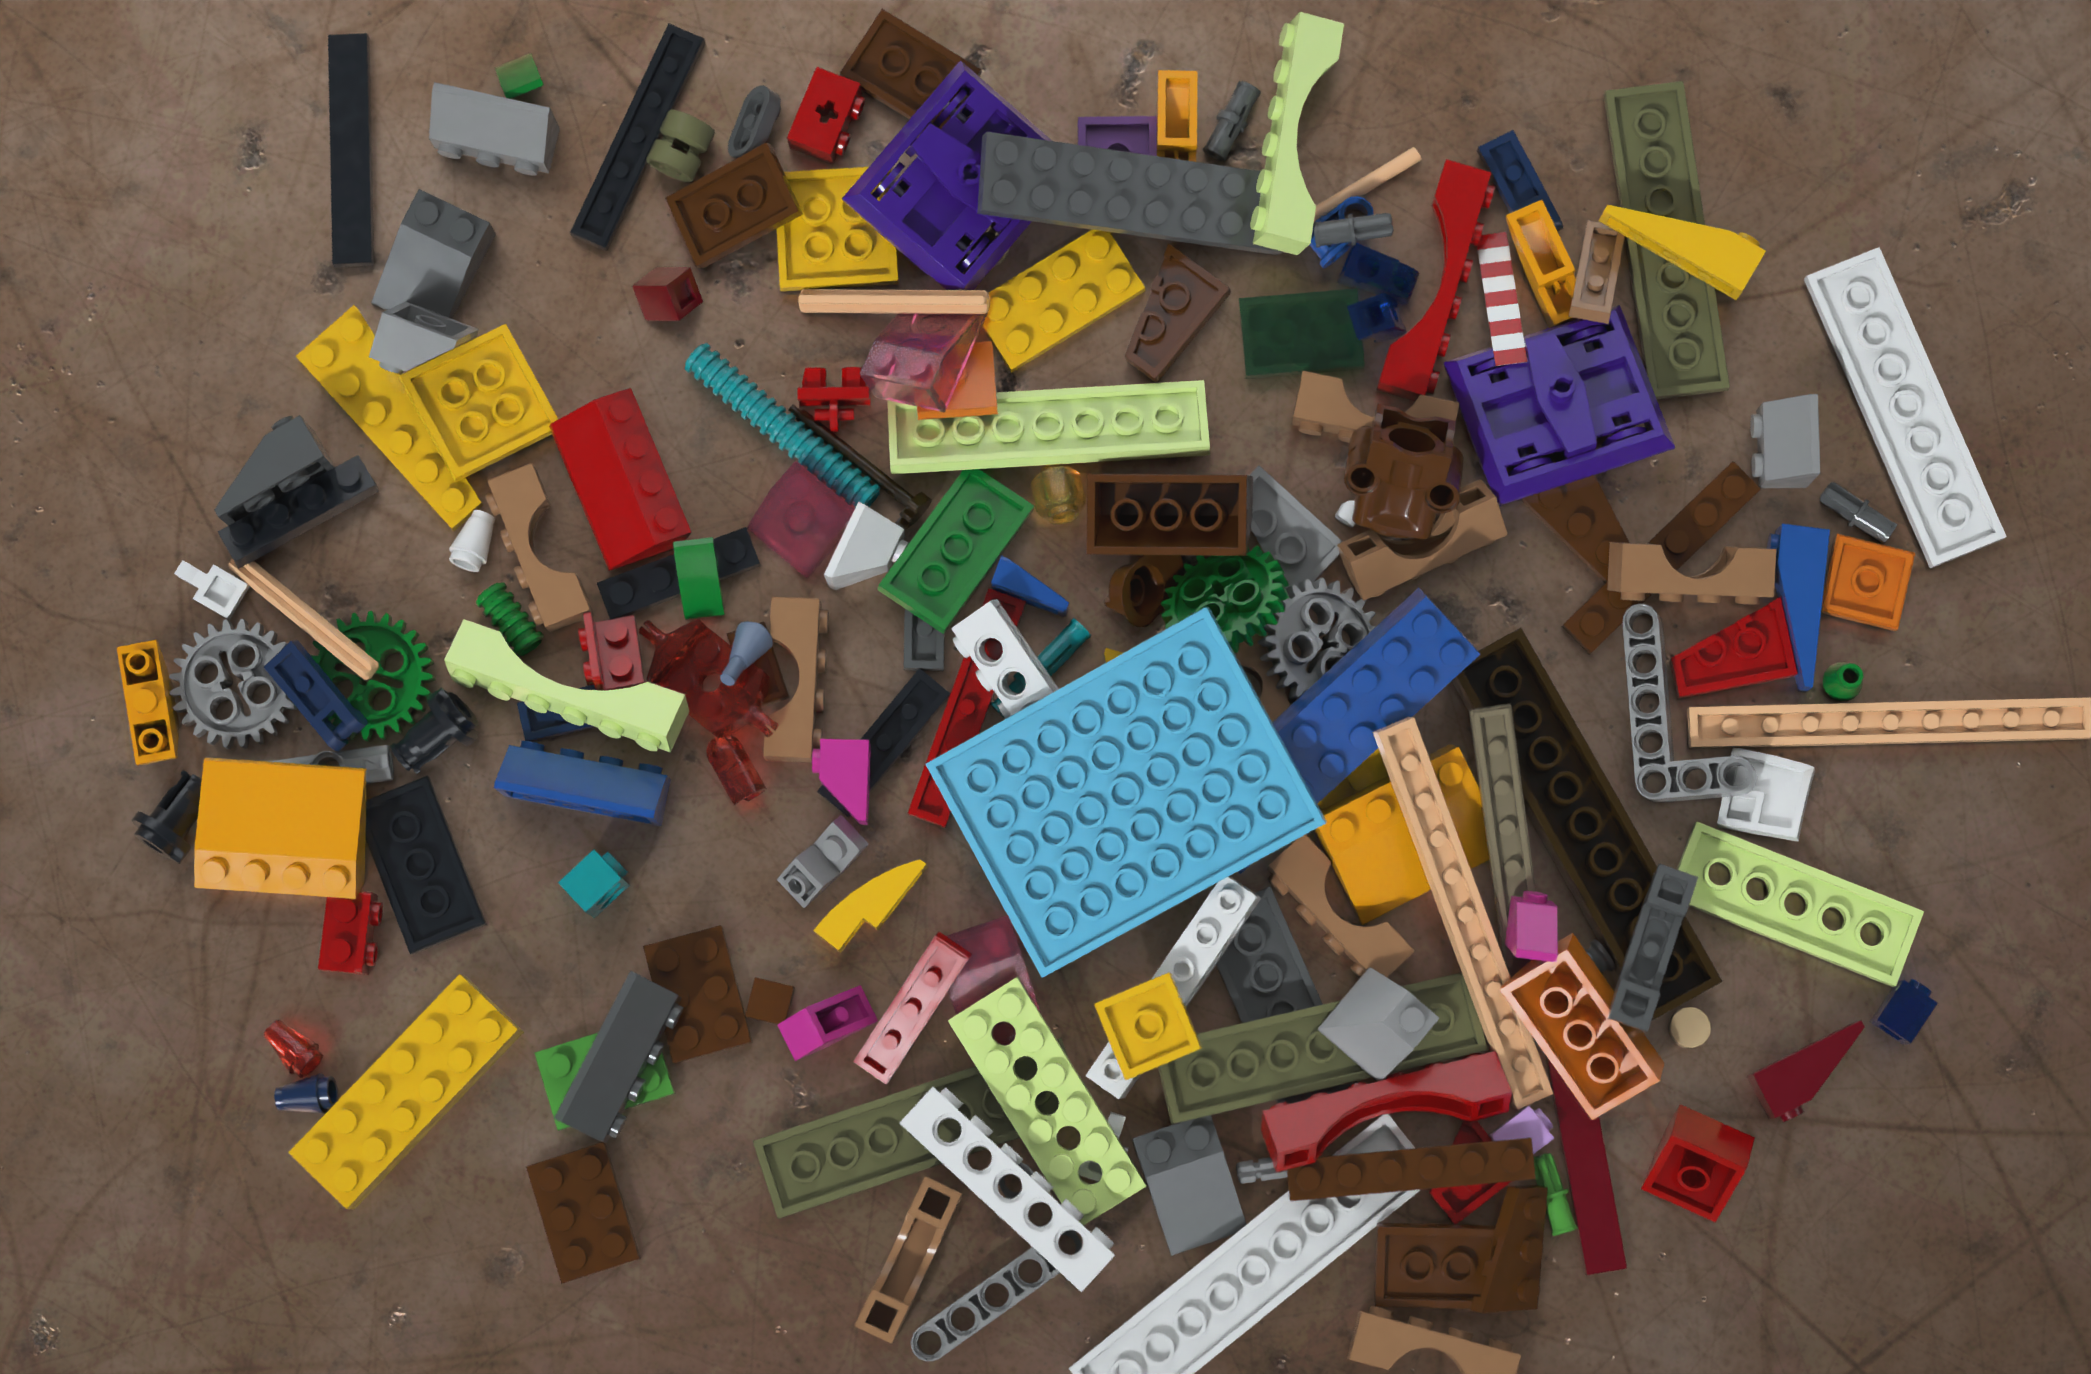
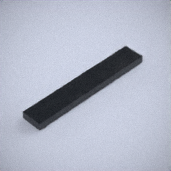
[570,23,705,251]
[328,33,374,267]

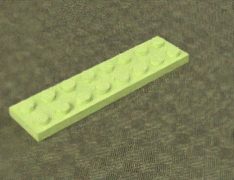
[887,380,1210,474]

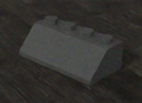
[554,970,684,1143]

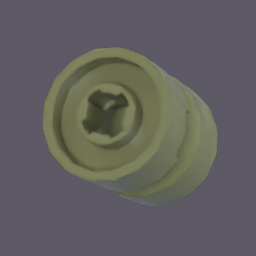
[646,110,715,183]

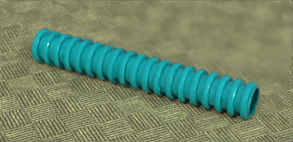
[684,343,881,510]

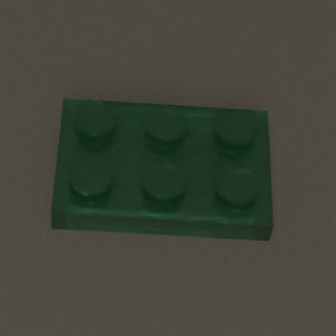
[1238,288,1365,379]

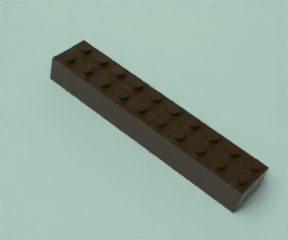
[1452,628,1723,1021]

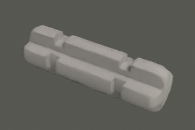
[1236,1157,1288,1184]

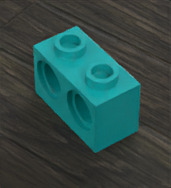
[558,849,630,918]

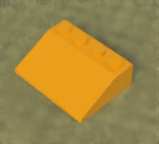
[1314,744,1489,925]
[194,757,366,899]

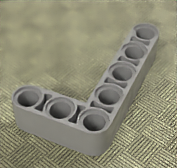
[1622,604,1757,803]
[911,1162,1082,1361]

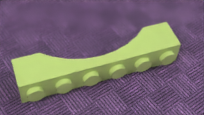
[1250,12,1344,255]
[444,619,689,752]

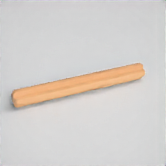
[798,289,990,314]
[228,559,379,680]

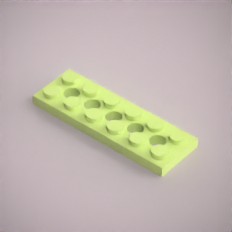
[1677,821,1924,987]
[948,977,1147,1226]

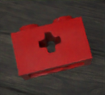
[787,66,866,165]

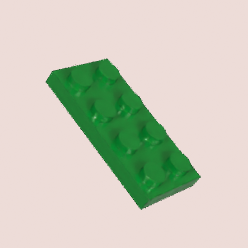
[878,469,1034,634]

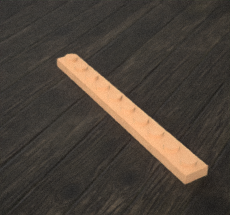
[1687,698,2091,749]
[1373,717,1554,1110]

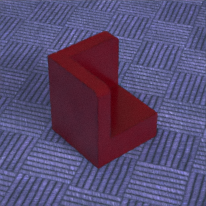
[632,267,703,321]

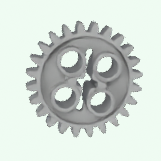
[1258,578,1376,700]
[169,619,297,749]

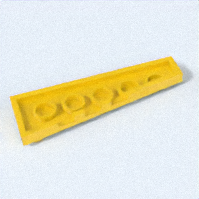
[296,305,483,531]

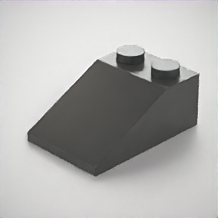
[371,189,496,319]
[214,415,335,526]
[1132,1115,1247,1256]

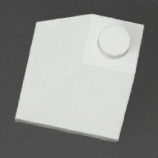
[824,502,908,590]

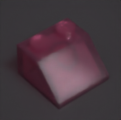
[747,460,855,579]

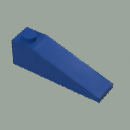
[1767,523,1830,693]

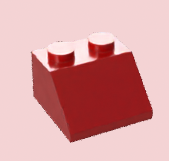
[1641,1104,1755,1222]

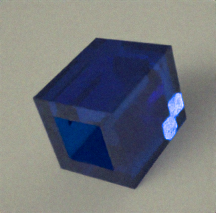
[1870,979,1938,1045]

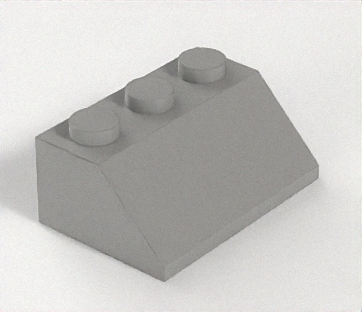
[429,82,560,176]

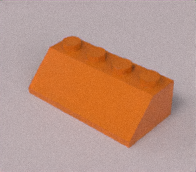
[1500,933,1665,1120]

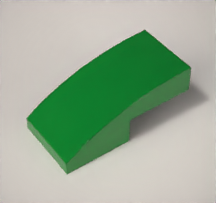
[495,53,544,99]
[673,537,725,619]

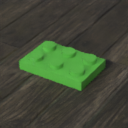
[534,1033,675,1131]

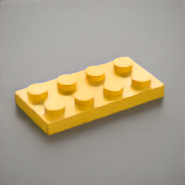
[974,230,1146,373]

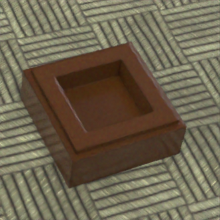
[745,977,795,1025]

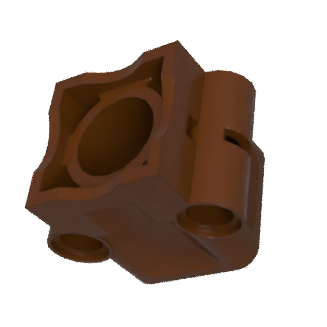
[1344,404,1464,539]

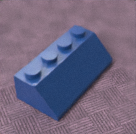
[494,741,671,826]

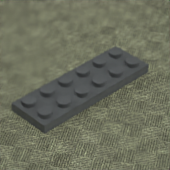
[1216,886,1358,1104]

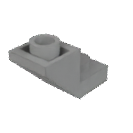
[777,815,869,908]

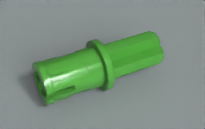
[1534,1153,1577,1236]

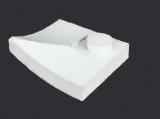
[1717,747,1815,841]

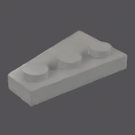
[1250,465,1343,589]

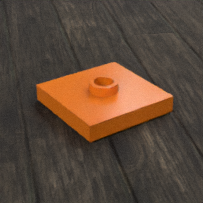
[913,341,998,420]
[1821,534,1915,631]

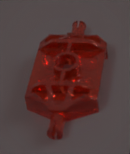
[639,619,778,738]

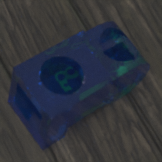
[1337,243,1420,304]
[1347,293,1407,343]

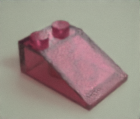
[860,310,989,413]
[947,915,1042,1045]

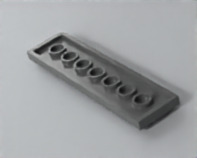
[977,132,1283,255]

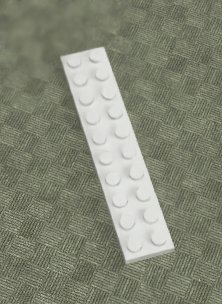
[1068,1114,1420,1374]

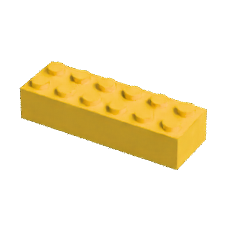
[288,974,524,1210]

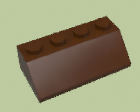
[1086,474,1253,556]

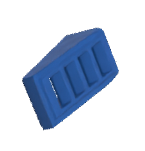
[991,555,1069,617]

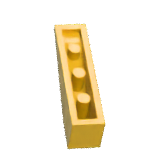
[1599,204,1766,300]

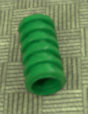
[476,582,544,657]

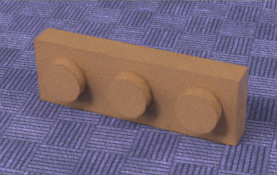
[1569,220,1625,324]

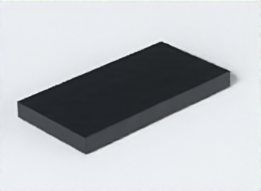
[365,775,487,955]

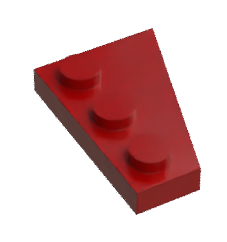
[1669,597,1798,699]

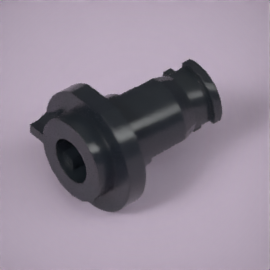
[390,687,478,774]
[131,770,202,864]

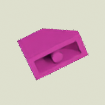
[812,739,871,825]
[1505,891,1558,962]
[777,985,878,1061]

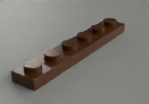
[1561,461,1761,655]
[1287,1138,1536,1201]

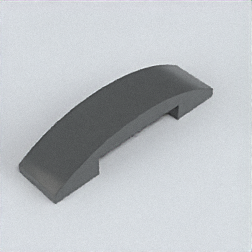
[1608,863,1698,1032]

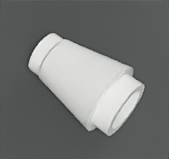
[449,510,496,572]

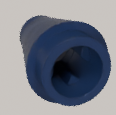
[274,1073,338,1113]

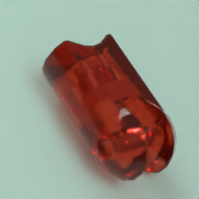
[706,735,767,806]

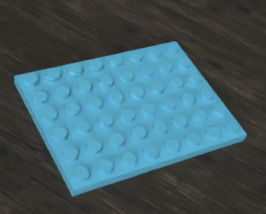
[925,607,1327,978]

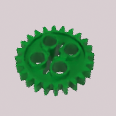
[1161,545,1289,653]
[311,611,435,742]

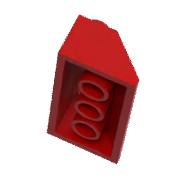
[549,388,692,571]

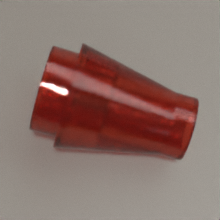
[263,1019,323,1078]

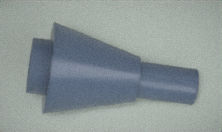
[720,621,773,686]

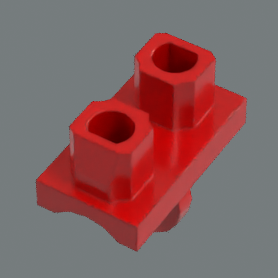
[797,367,871,432]

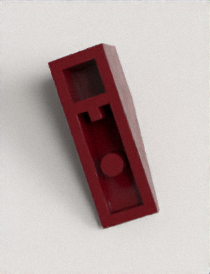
[1747,1020,1865,1122]

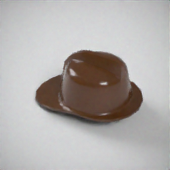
[1104,555,1184,627]

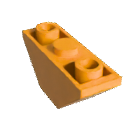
[116,640,179,766]

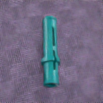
[990,618,1092,719]

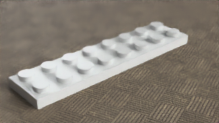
[1804,247,2007,569]

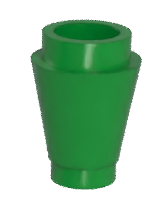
[1823,662,1863,701]

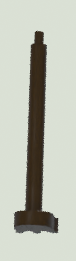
[788,405,932,531]

